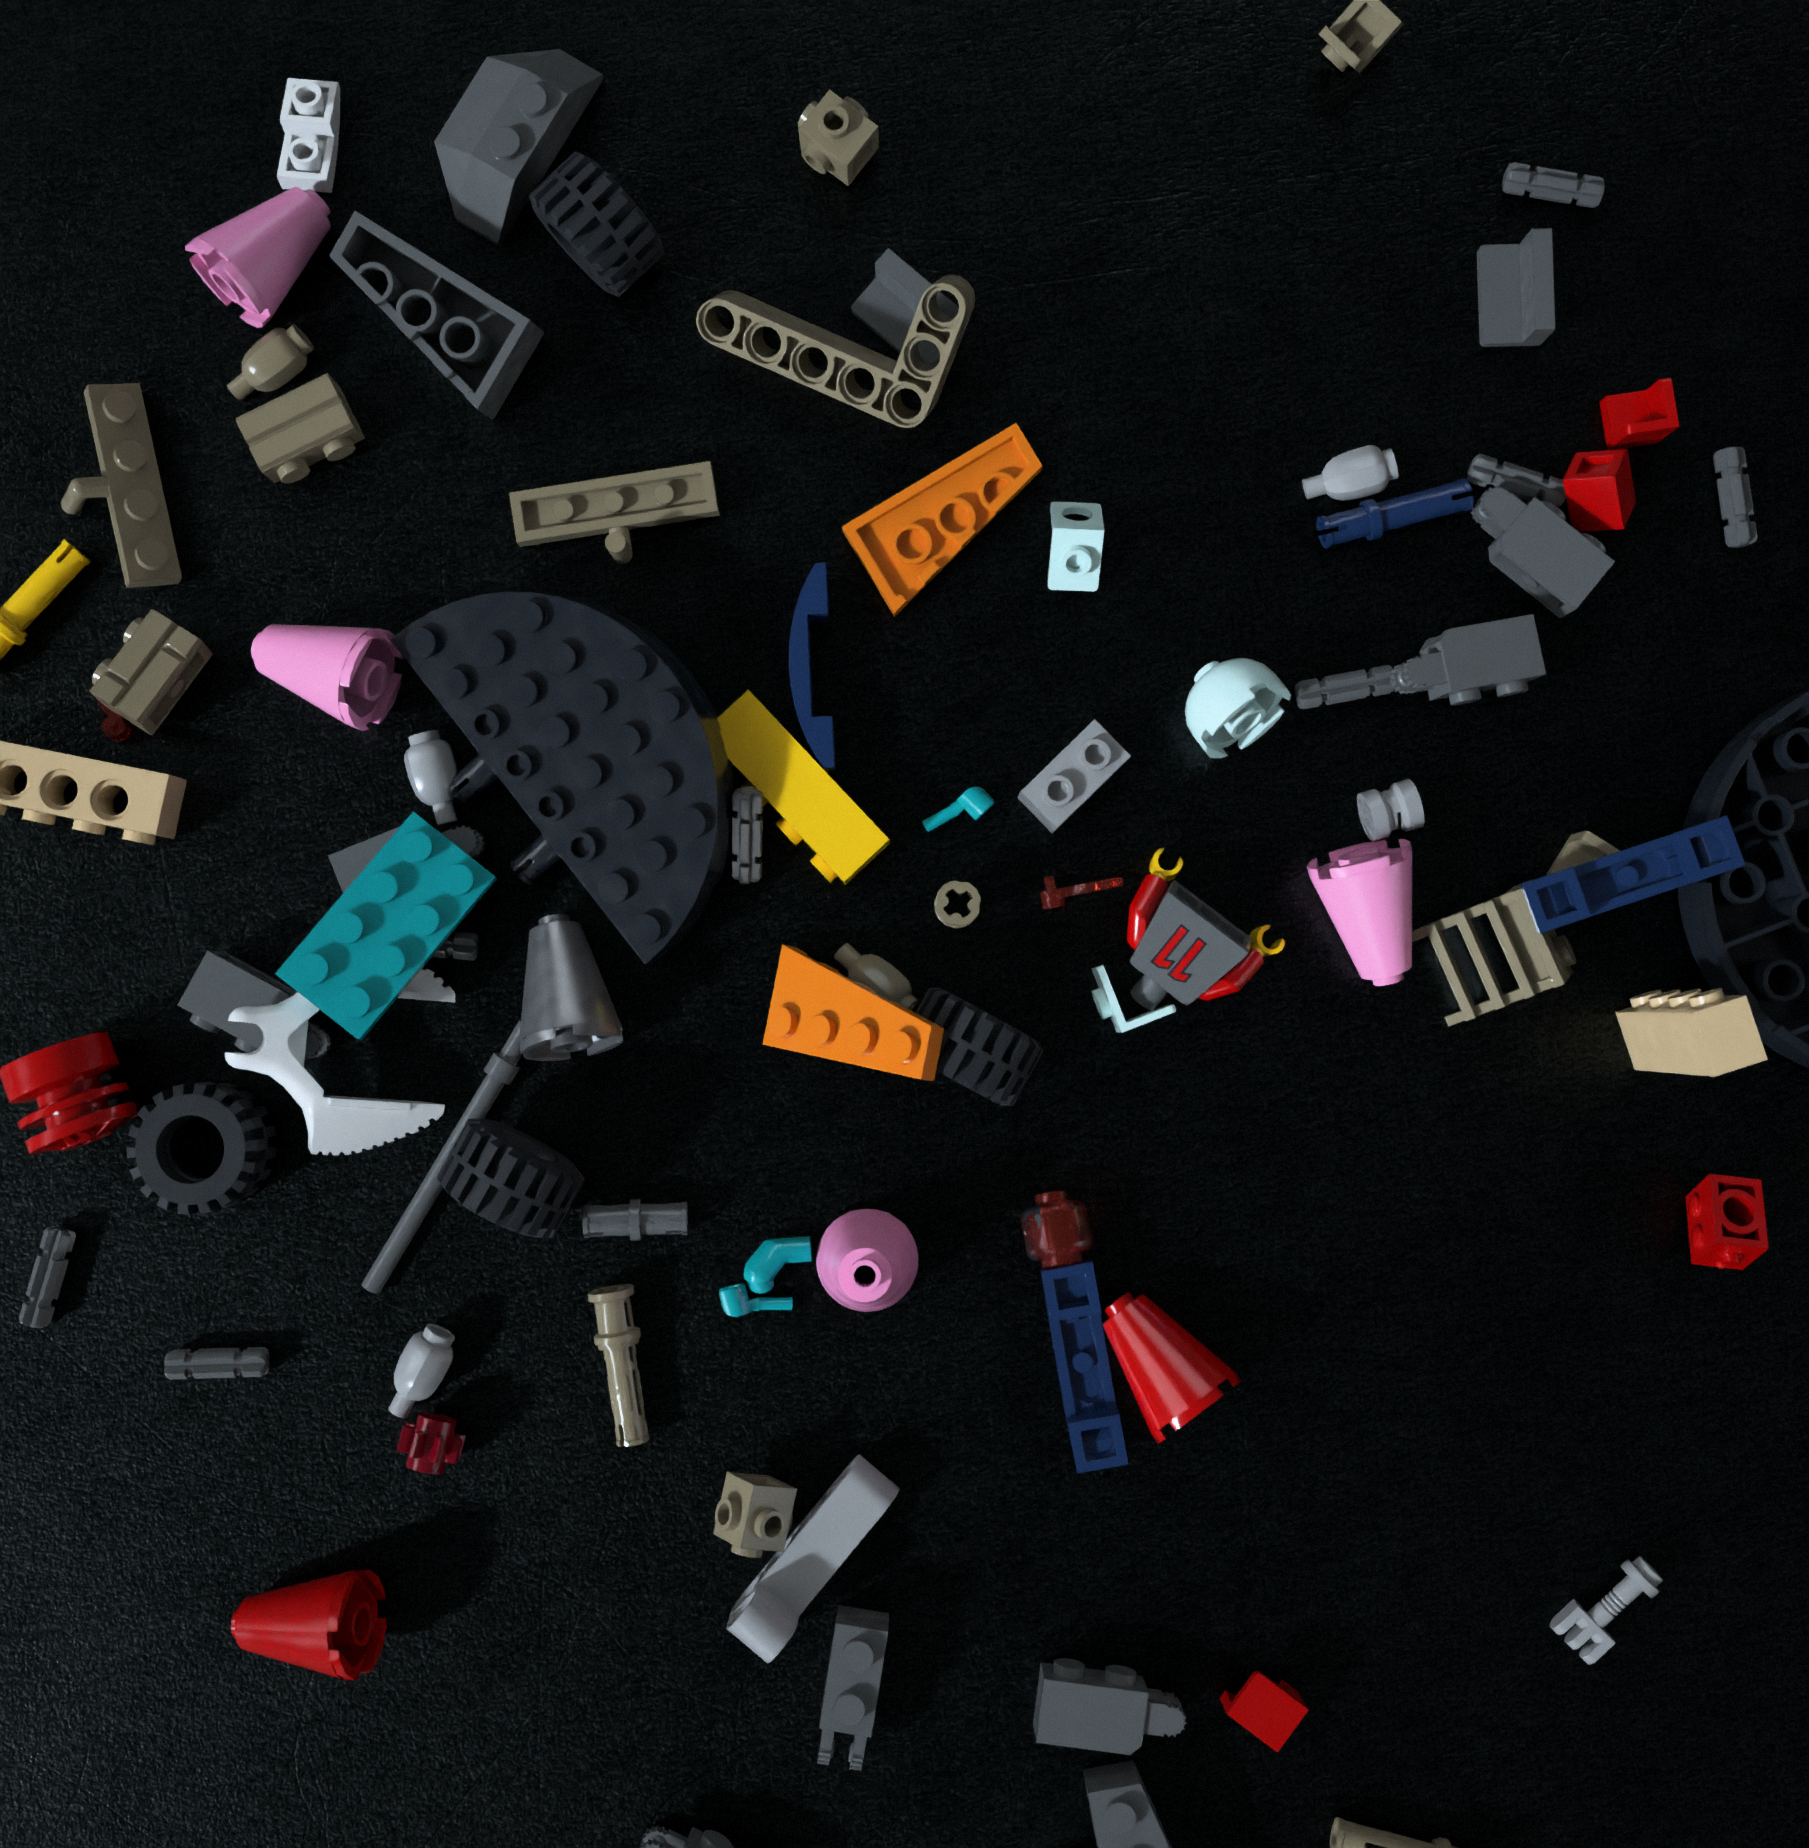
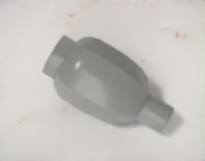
[1302,445,1398,501]
[404,730,459,825]
[388,1324,455,1418]

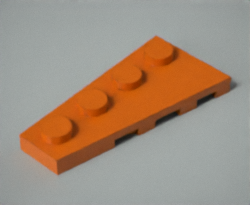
[842,423,1042,617]
[763,944,944,1081]

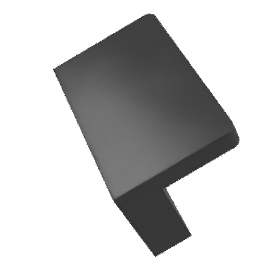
[1477,228,1555,347]
[851,248,959,364]

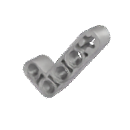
[726,1455,900,1663]

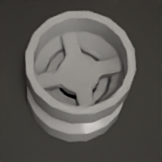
[1357,779,1425,842]

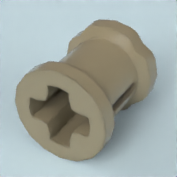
[934,880,981,928]

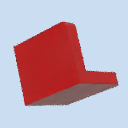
[1599,378,1679,450]
[1563,449,1636,532]
[1220,1670,1309,1753]

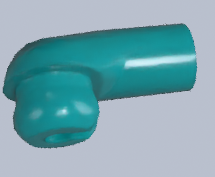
[743,1236,812,1294]

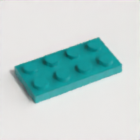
[275,811,497,1041]

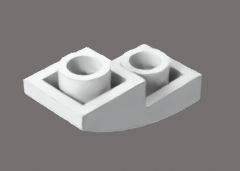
[277,78,340,193]

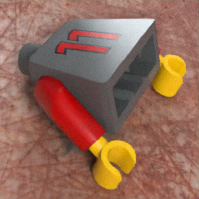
[1127,848,1285,1010]

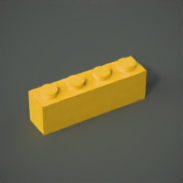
[717,690,890,885]

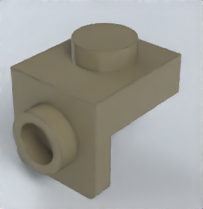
[1319,0,1404,73]

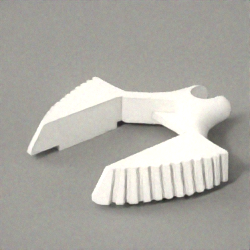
[225,969,455,1155]

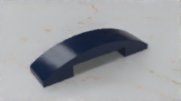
[789,562,836,774]
[1520,815,1745,934]
[1041,1260,1128,1474]

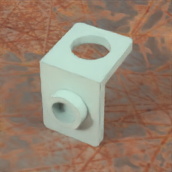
[1047,502,1104,592]
[1092,965,1176,1033]

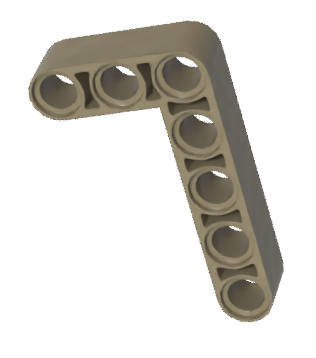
[696,275,975,428]

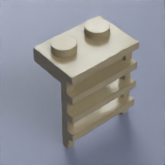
[1412,879,1576,1026]

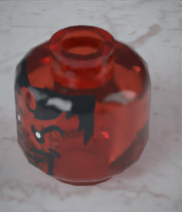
[1021,1191,1093,1269]

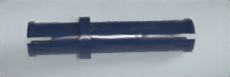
[1316,478,1474,549]

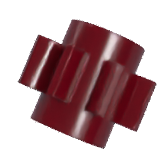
[397,1412,466,1474]

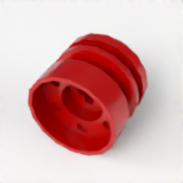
[0,1032,138,1155]

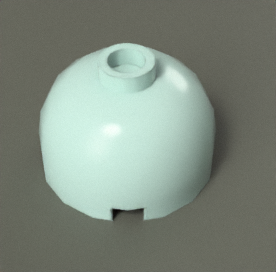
[1185,658,1291,758]

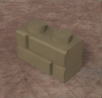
[236,373,365,483]
[89,609,213,735]

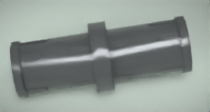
[582,1199,688,1241]

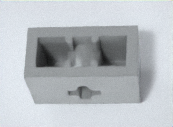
[1017,719,1131,834]

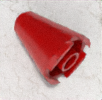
[1103,1292,1242,1444]
[231,1569,387,1680]

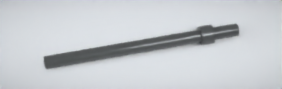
[361,1020,523,1294]

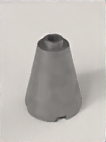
[519,914,623,1061]

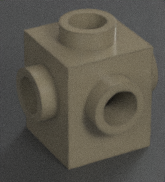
[798,89,879,187]
[713,1472,797,1558]

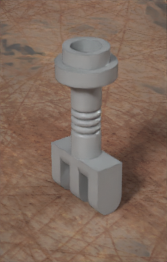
[1550,1556,1663,1665]

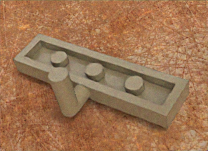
[61,383,182,588]
[509,461,720,564]

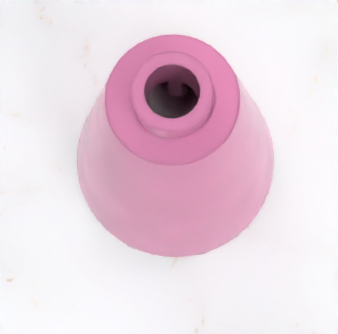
[185,187,331,328]
[251,624,403,731]
[1307,839,1412,986]
[816,1209,918,1312]

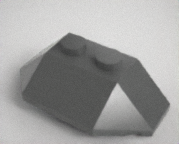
[434,49,604,246]

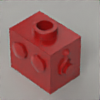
[1685,1174,1769,1270]

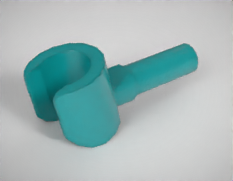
[922,787,994,832]
[719,1283,793,1317]

